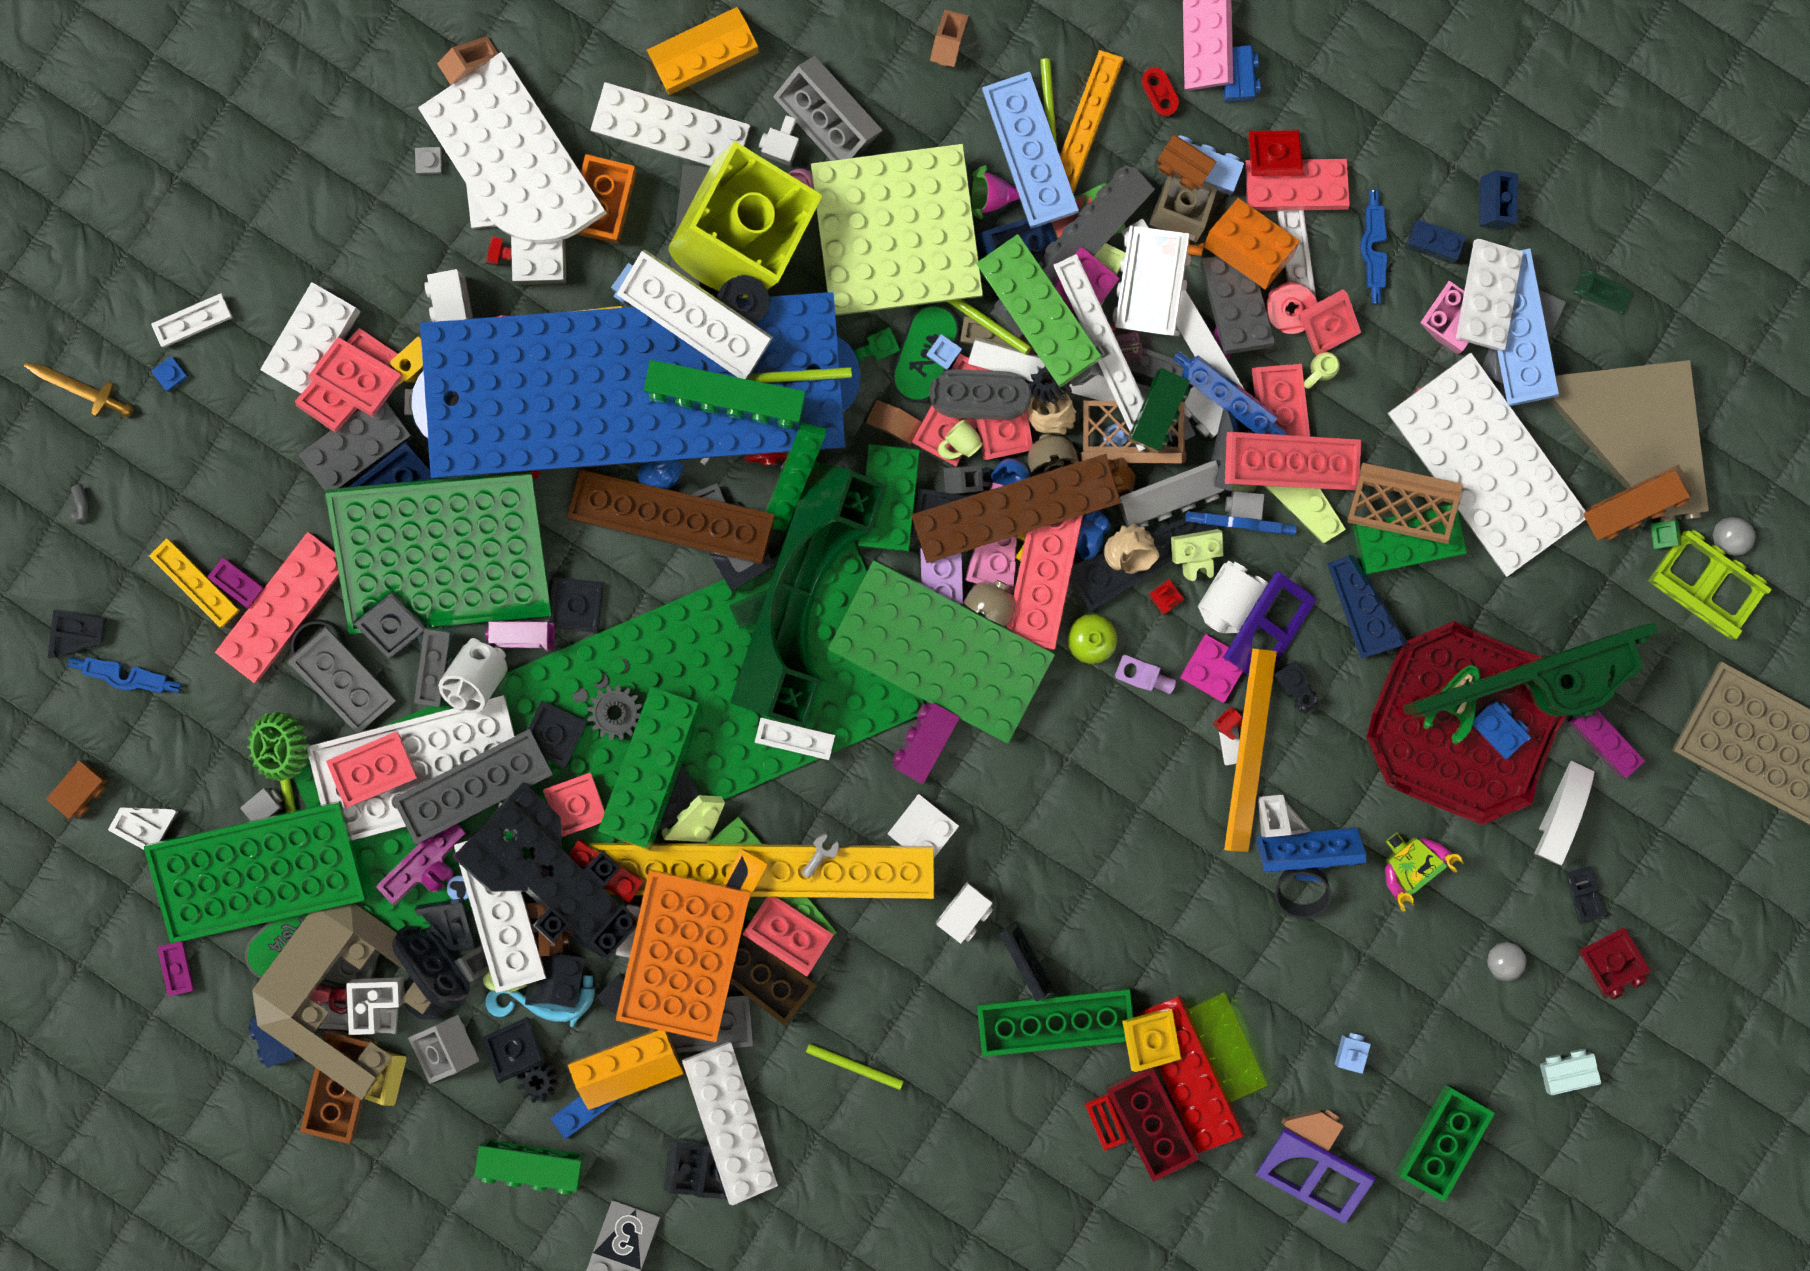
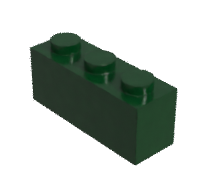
[1127,368,1190,453]

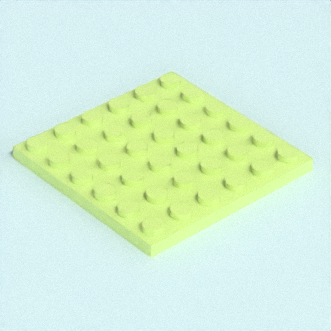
[811,144,983,316]

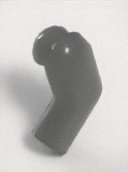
[70,484,89,524]

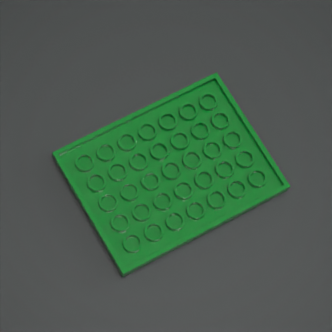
[325,471,551,634]

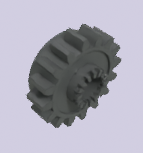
[587,685,643,740]

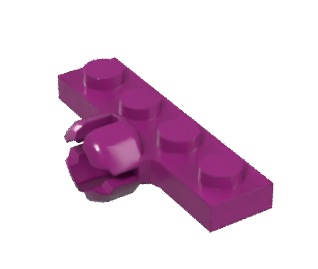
[376,824,468,905]

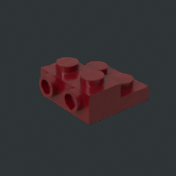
[1579,927,1650,1000]

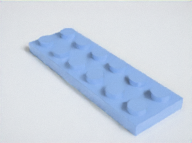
[982,72,1079,229]
[1497,249,1559,406]

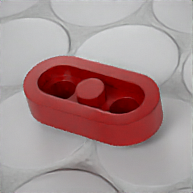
[1141,67,1179,117]

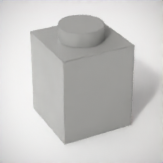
[1225,491,1264,520]
[240,788,285,821]

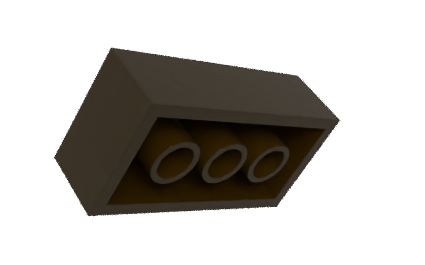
[730,924,818,1026]

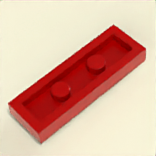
[569,839,644,903]

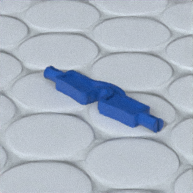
[1360,190,1387,304]
[1185,511,1296,536]
[68,657,182,694]

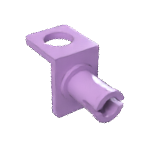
[1115,655,1176,694]

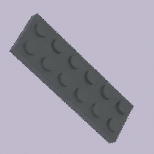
[392,729,553,845]

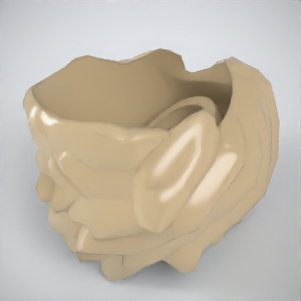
[1027,393,1076,435]
[1104,523,1159,574]

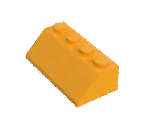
[647,7,759,96]
[568,1029,684,1110]

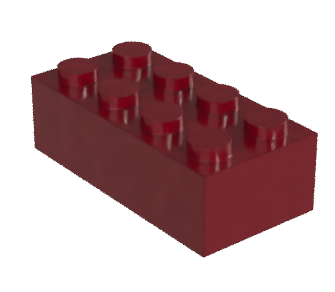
[1105,1067,1198,1182]

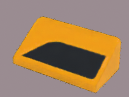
[722,848,768,901]

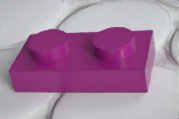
[207,557,264,608]
[157,941,195,997]

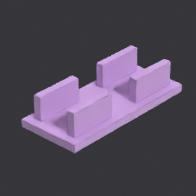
[921,549,963,605]

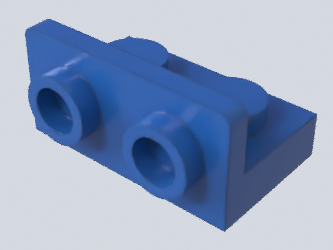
[1472,701,1531,759]

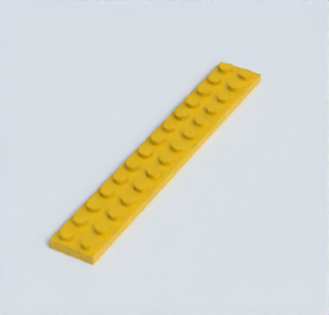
[588,843,934,899]

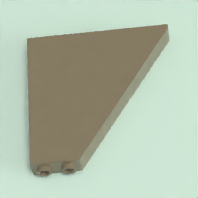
[1547,360,1709,522]

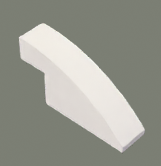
[1534,761,1594,865]

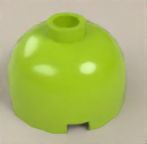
[1067,614,1118,664]

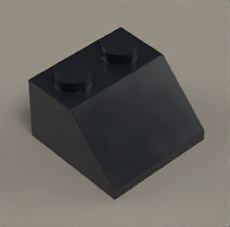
[525,954,585,1014]

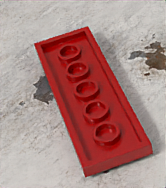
[1134,995,1245,1154]

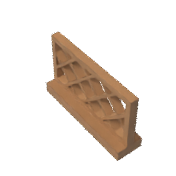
[1081,400,1186,463]
[1348,463,1463,544]

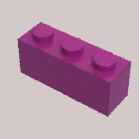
[892,702,960,784]
[1568,708,1645,778]

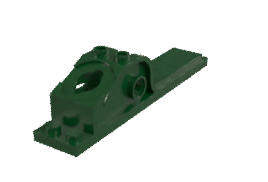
[1402,622,1658,718]

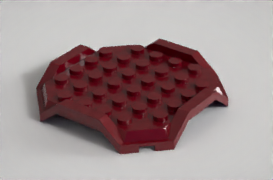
[1365,621,1567,825]

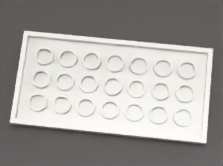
[1387,353,1586,577]
[307,695,515,840]

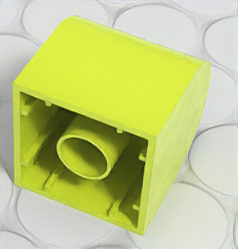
[669,141,823,298]

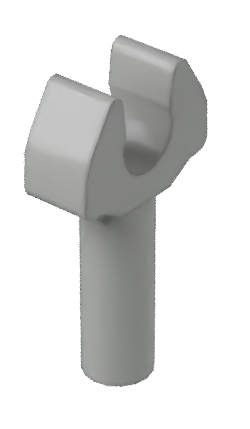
[802,832,839,878]

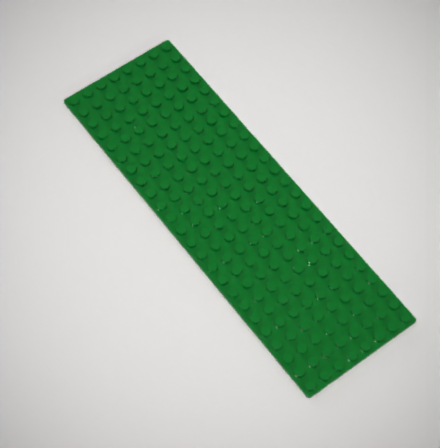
[294,542,924,933]

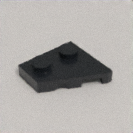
[48,609,106,659]
[415,898,477,951]

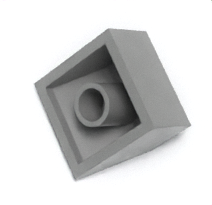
[408,1015,479,1084]

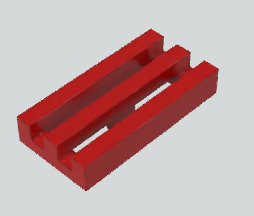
[1084,1093,1127,1151]

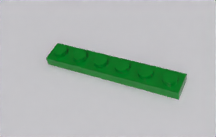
[765,422,826,531]

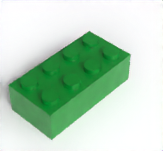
[858,445,919,553]
[1352,504,1467,575]
[1395,1084,1495,1203]
[474,1139,586,1195]

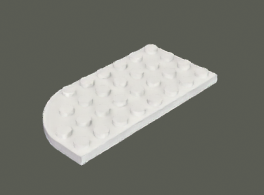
[418,52,607,243]

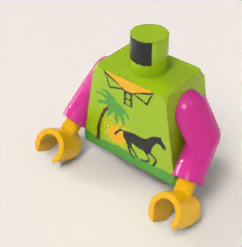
[1385,832,1464,911]

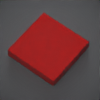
[1248,130,1303,176]

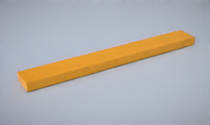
[1224,648,1277,852]

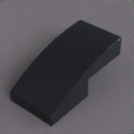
[1566,866,1606,924]

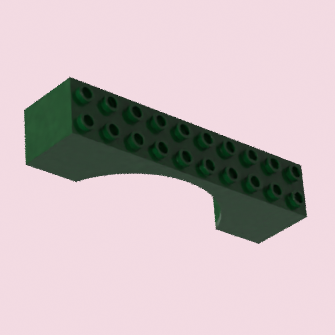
[730,461,887,728]

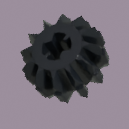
[1029,366,1072,405]
[516,1063,560,1103]

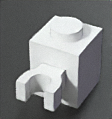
[759,116,799,166]

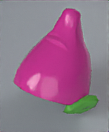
[971,165,1020,220]

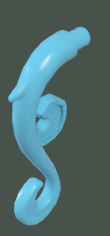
[485,975,595,1027]

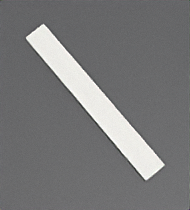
[1121,219,1244,389]
[1054,254,1145,451]
[968,338,1150,401]

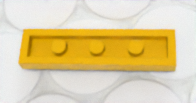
[149,538,240,628]

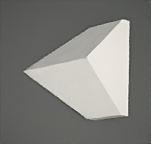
[1258,795,1312,837]

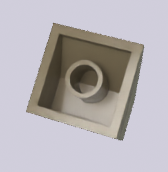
[1149,174,1218,242]

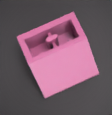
[1420,281,1469,355]

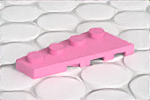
[965,483,1017,594]

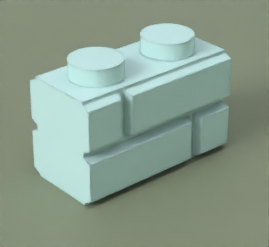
[1540,1049,1601,1095]

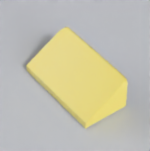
[365,1050,406,1106]

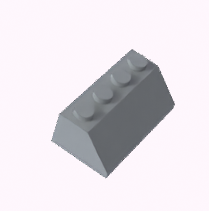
[773,56,882,161]
[1118,460,1224,528]

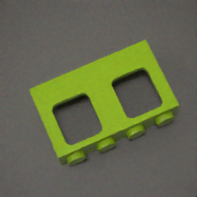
[1648,530,1772,640]

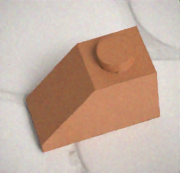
[930,9,968,67]
[437,36,498,85]
[1281,1109,1343,1151]

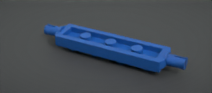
[1173,351,1286,435]

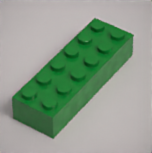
[643,360,807,430]
[598,687,703,851]
[976,987,1133,1057]

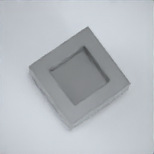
[415,147,442,175]

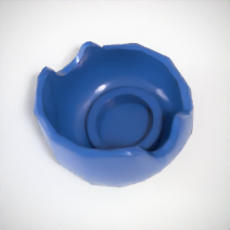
[991,458,1032,485]

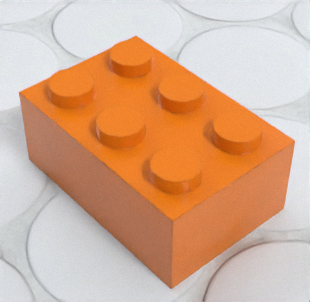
[577,154,637,244]
[1204,198,1300,290]

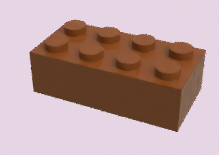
[300,1029,379,1144]

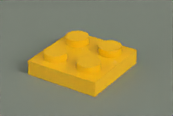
[1123,1008,1181,1072]

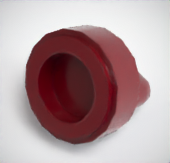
[328,988,348,1014]

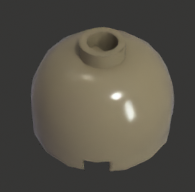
[1027,433,1079,477]
[964,579,1015,626]

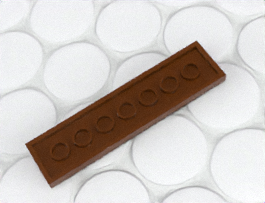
[912,454,1122,563]
[567,470,776,565]

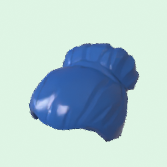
[638,460,684,490]
[1076,510,1111,560]

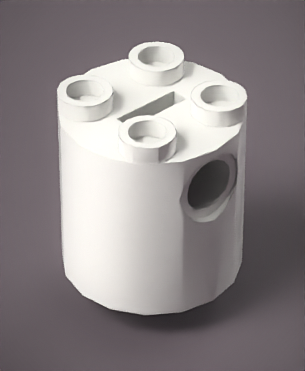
[1197,561,1268,634]
[438,638,507,713]

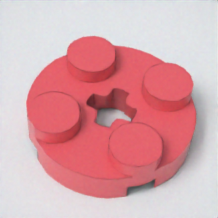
[1266,282,1317,334]

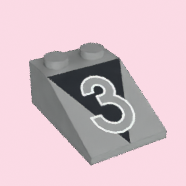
[586,1200,660,1271]

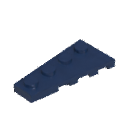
[1327,554,1408,659]

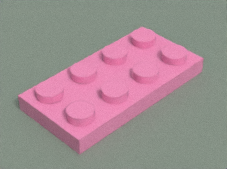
[1183,0,1233,91]

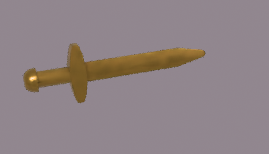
[24,362,134,418]

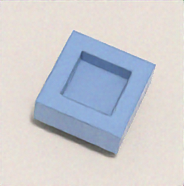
[926,334,962,370]

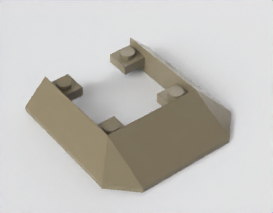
[252,903,431,1100]

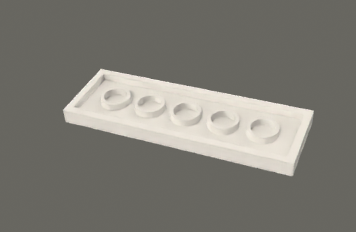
[590,82,750,167]
[617,250,773,379]
[454,831,547,993]
[682,1042,778,1205]

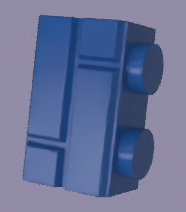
[1223,46,1260,103]

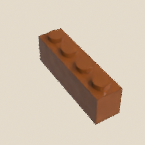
[1583,464,1693,541]

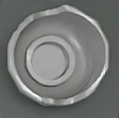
[1713,517,1756,556]
[1487,941,1527,982]

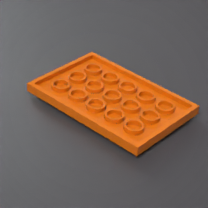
[616,869,750,1042]

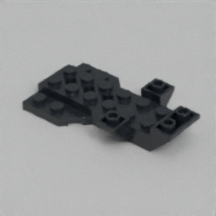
[453,782,638,960]

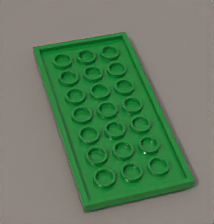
[828,559,1055,743]
[144,800,367,944]

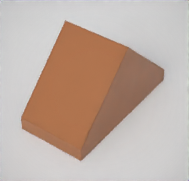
[866,400,922,445]

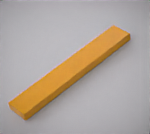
[1060,50,1124,195]

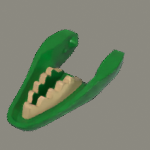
[1423,665,1480,745]

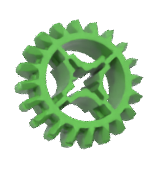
[247,712,311,781]

